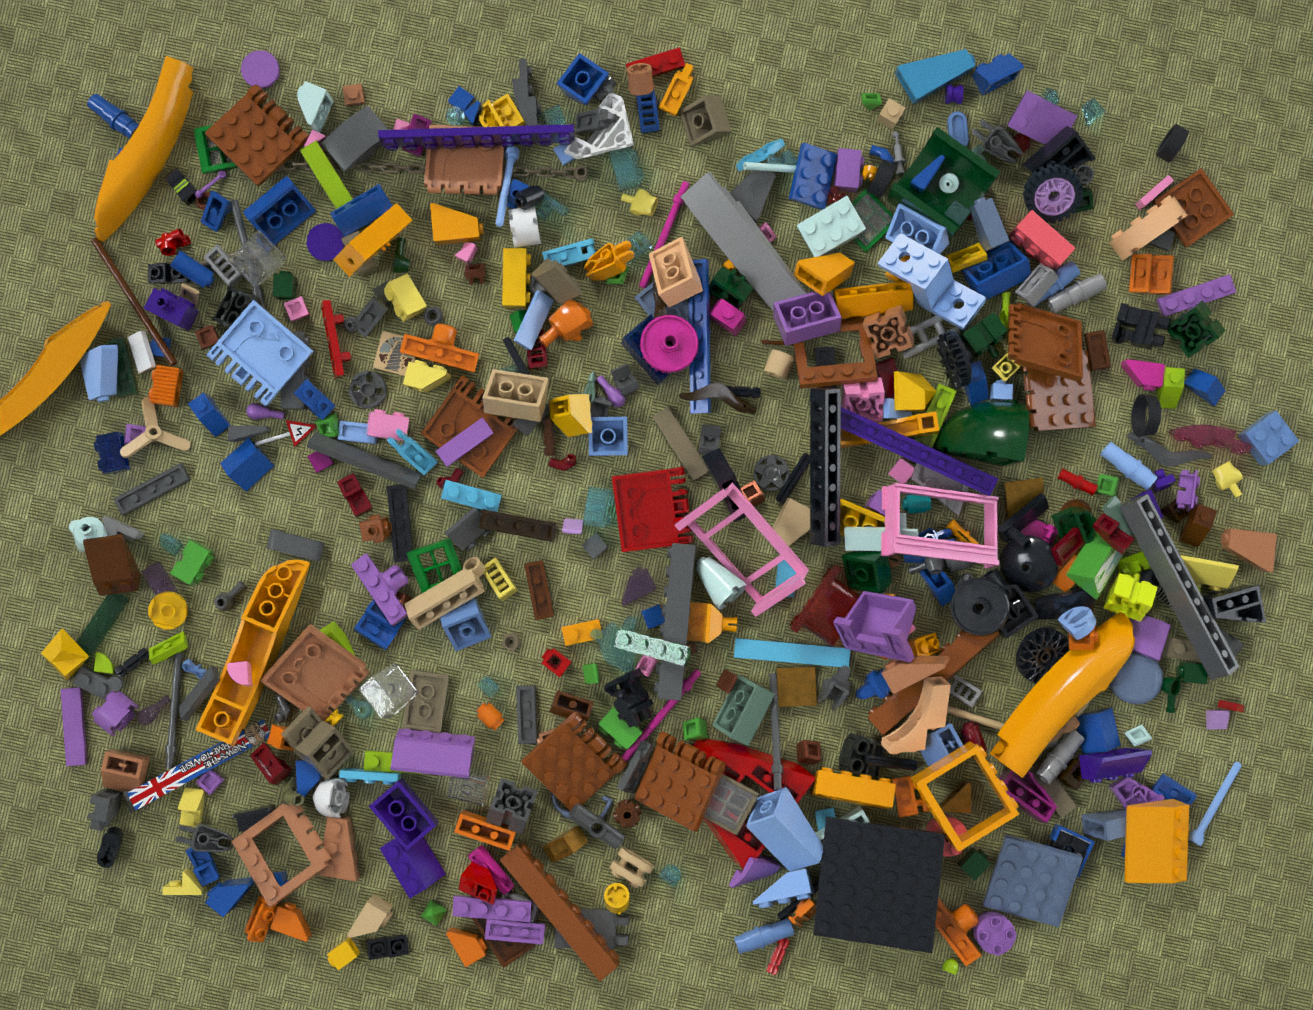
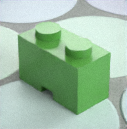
[170,540,214,585]
[598,706,643,750]

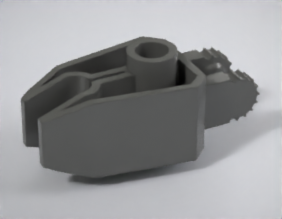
[972,119,1023,163]
[175,822,234,852]

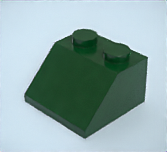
[842,551,893,594]

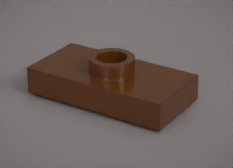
[1084,330,1111,371]

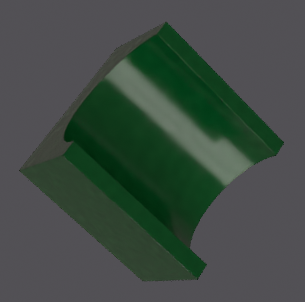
[886,127,1000,242]

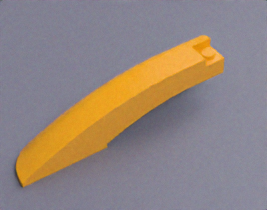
[94,56,194,242]
[0,301,111,436]
[195,560,310,746]
[990,612,1135,778]

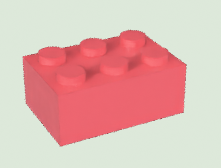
[1008,210,1075,270]

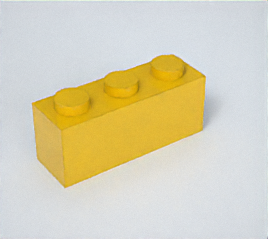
[502,248,531,309]

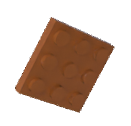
[1153,168,1234,248]

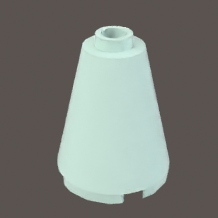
[696,556,747,610]

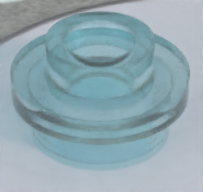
[446,106,465,126]

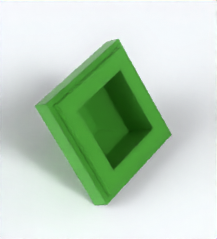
[861,93,882,111]
[606,267,629,284]
[421,899,447,927]

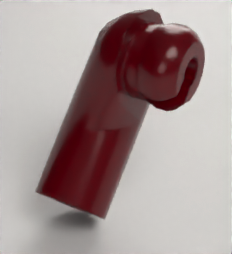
[548,454,577,471]

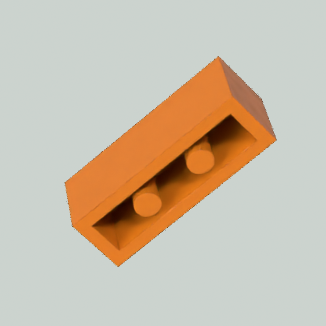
[454,810,516,851]

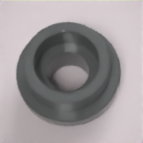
[424,307,443,326]

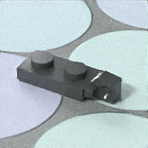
[575,108,617,135]
[617,740,655,794]

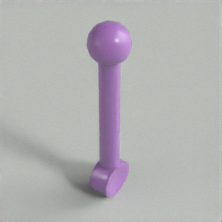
[195,170,226,198]

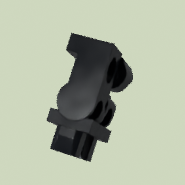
[1111,303,1170,350]
[604,668,653,728]

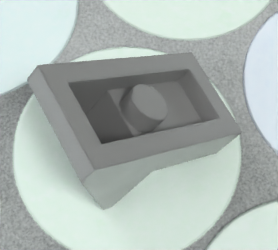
[102,516,145,541]

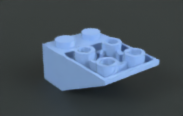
[753,869,815,908]

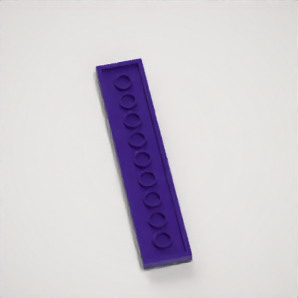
[378,124,575,151]

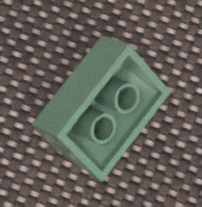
[712,674,775,746]

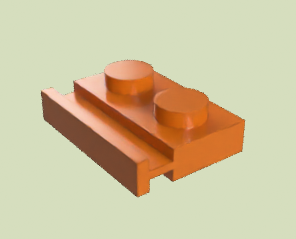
[789,899,817,927]

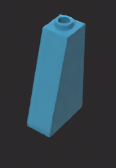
[895,49,976,105]

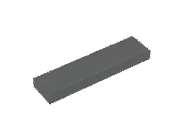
[113,463,191,516]

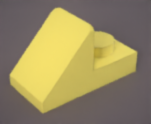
[178,787,205,827]
[163,868,207,895]

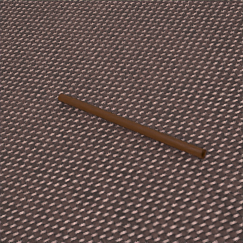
[91,237,177,366]

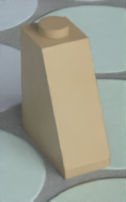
[770,498,810,546]

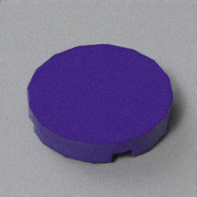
[306,223,345,262]

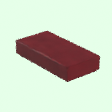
[1051,527,1085,566]

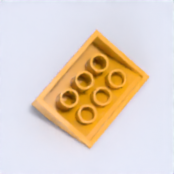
[1124,799,1189,884]

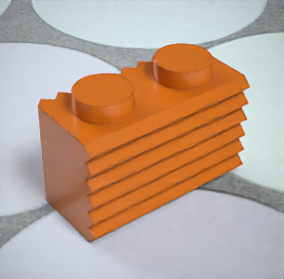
[148,365,184,408]

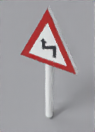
[255,420,317,447]

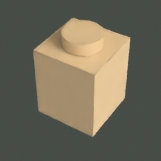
[876,98,905,130]

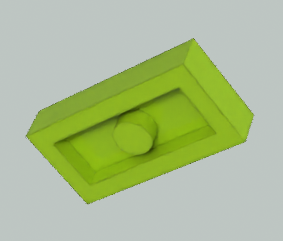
[149,631,188,665]

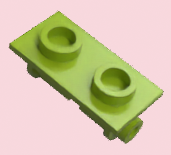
[1118,551,1151,576]

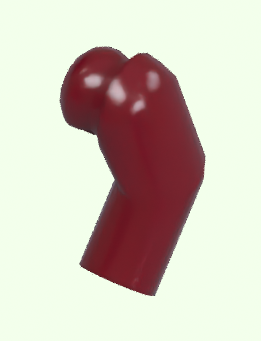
[436,468,464,489]

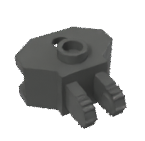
[818,665,851,711]

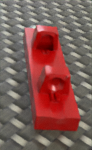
[321,300,351,379]

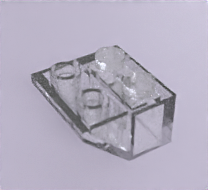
[228,230,286,288]

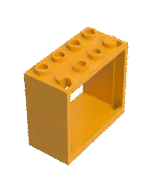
[910,741,1019,852]

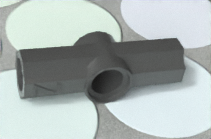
[568,803,625,849]

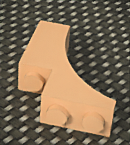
[881,676,951,754]

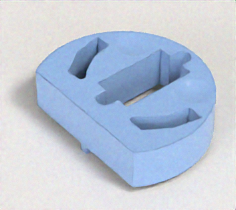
[1058,606,1096,640]

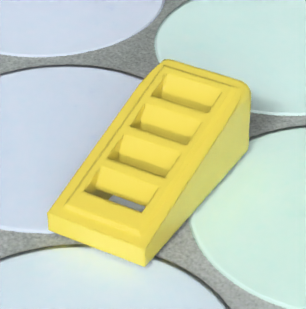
[483,557,518,601]

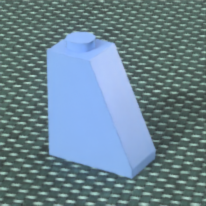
[80,345,118,403]

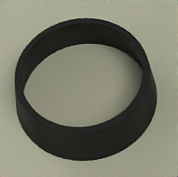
[1131,394,1161,436]

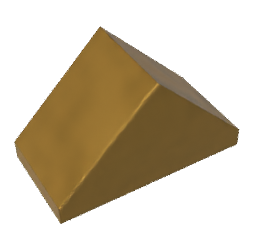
[939,780,971,813]

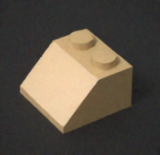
[347,894,393,938]

